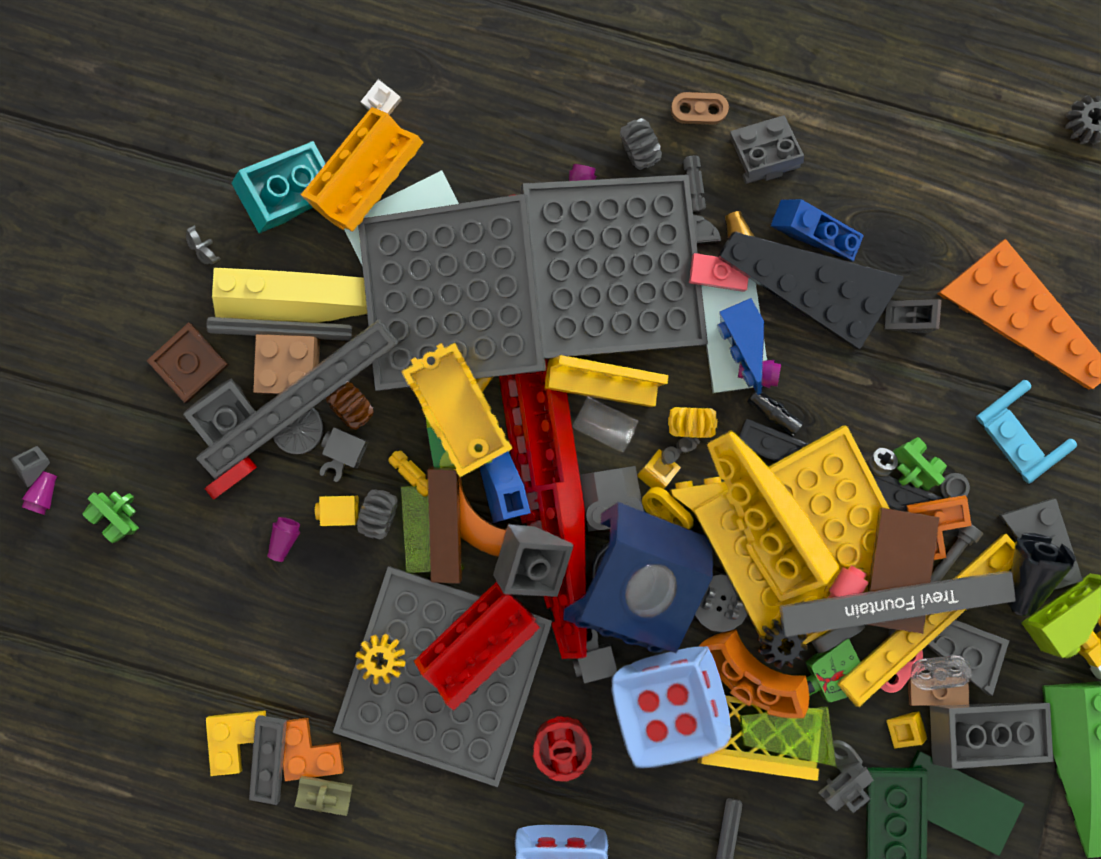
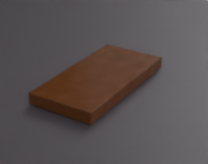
[867,508,940,634]

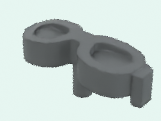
[186,225,221,264]
[662,437,700,465]

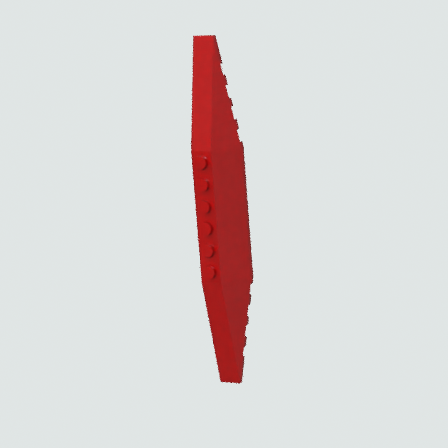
[499,194,587,659]

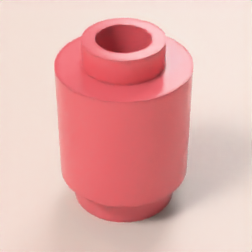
[828,565,869,598]

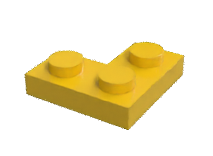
[206,710,266,776]

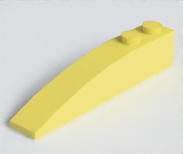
[212,268,367,323]

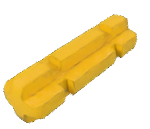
[389,451,428,497]

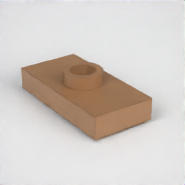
[908,675,969,706]

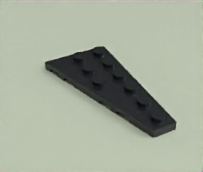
[717,232,904,349]

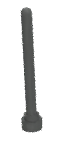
[888,524,983,636]

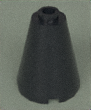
[1007,533,1076,616]

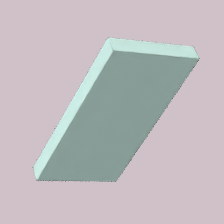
[344,171,459,264]
[701,278,767,393]

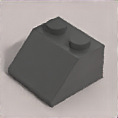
[493,525,573,597]

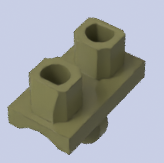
[295,776,353,816]

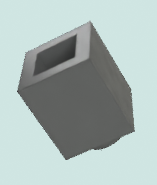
[320,428,369,482]
[572,629,617,683]

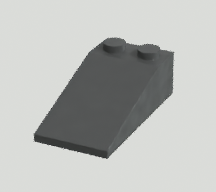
[930,702,1053,769]

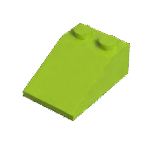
[1021,573,1101,658]

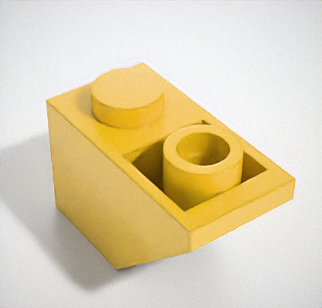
[669,477,728,513]

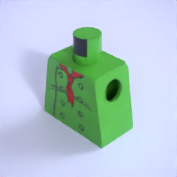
[805,638,860,702]

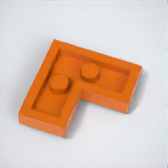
[906,495,972,560]
[283,718,344,781]

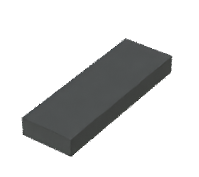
[249,715,287,805]

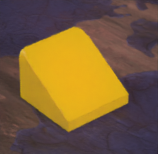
[637,449,681,489]
[887,711,927,749]

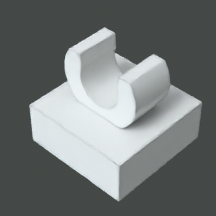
[361,80,401,115]

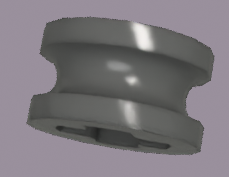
[868,448,898,477]

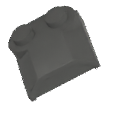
[183,378,256,446]
[580,466,644,532]

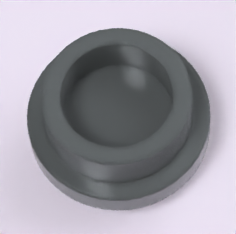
[940,473,970,499]

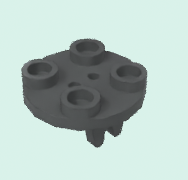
[695,574,748,632]

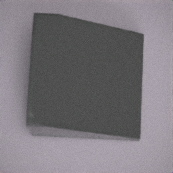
[11,446,50,487]

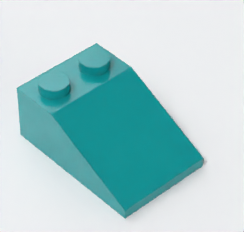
[231,141,326,233]

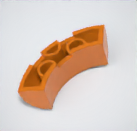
[459,477,507,557]
[698,629,809,718]

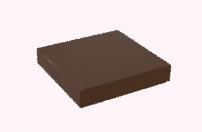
[146,322,229,403]

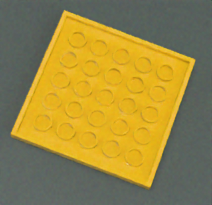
[692,425,889,648]

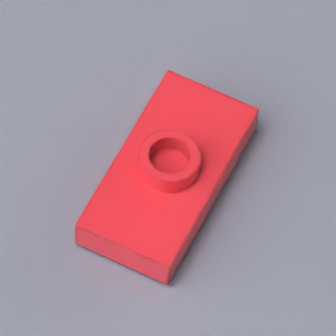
[689,253,748,292]

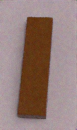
[428,467,462,583]

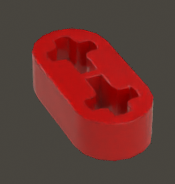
[204,456,257,500]

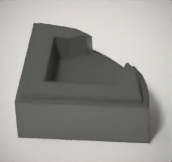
[693,215,721,244]

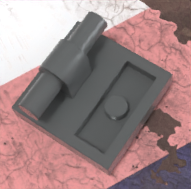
[730,115,804,184]

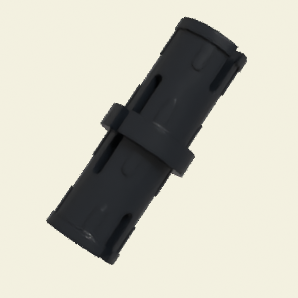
[747,391,803,437]

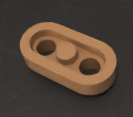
[671,92,729,125]

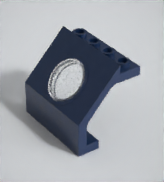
[563,502,713,653]

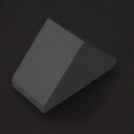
[885,299,941,334]

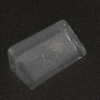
[573,396,639,452]

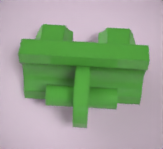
[893,437,947,491]
[83,491,139,543]

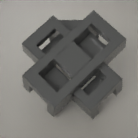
[818,740,874,813]

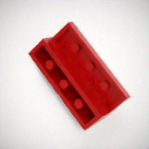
[414,582,540,711]

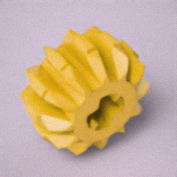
[668,407,718,438]
[356,634,406,685]

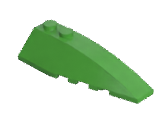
[1042,682,1101,858]

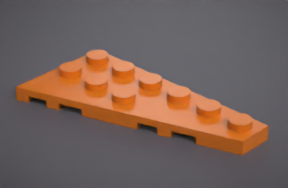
[937,239,1101,390]

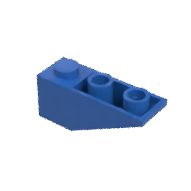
[771,199,864,261]
[717,298,764,395]
[479,451,531,523]

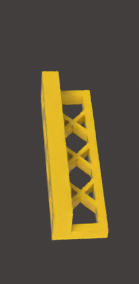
[545,355,668,407]

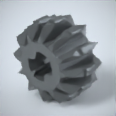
[1064,95,1101,145]
[620,118,662,170]
[357,489,398,539]

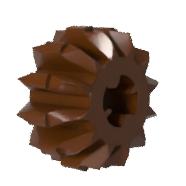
[326,381,374,430]

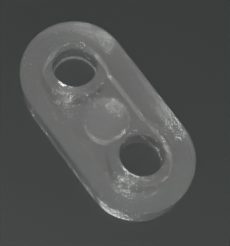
[911,655,971,690]

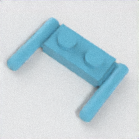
[976,380,1077,484]

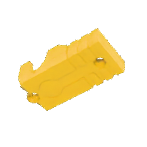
[402,343,512,477]

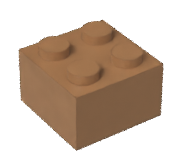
[254,334,320,395]

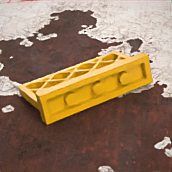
[698,695,822,781]

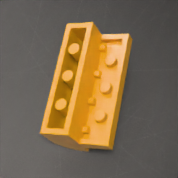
[301,107,424,232]

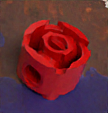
[534,716,592,781]

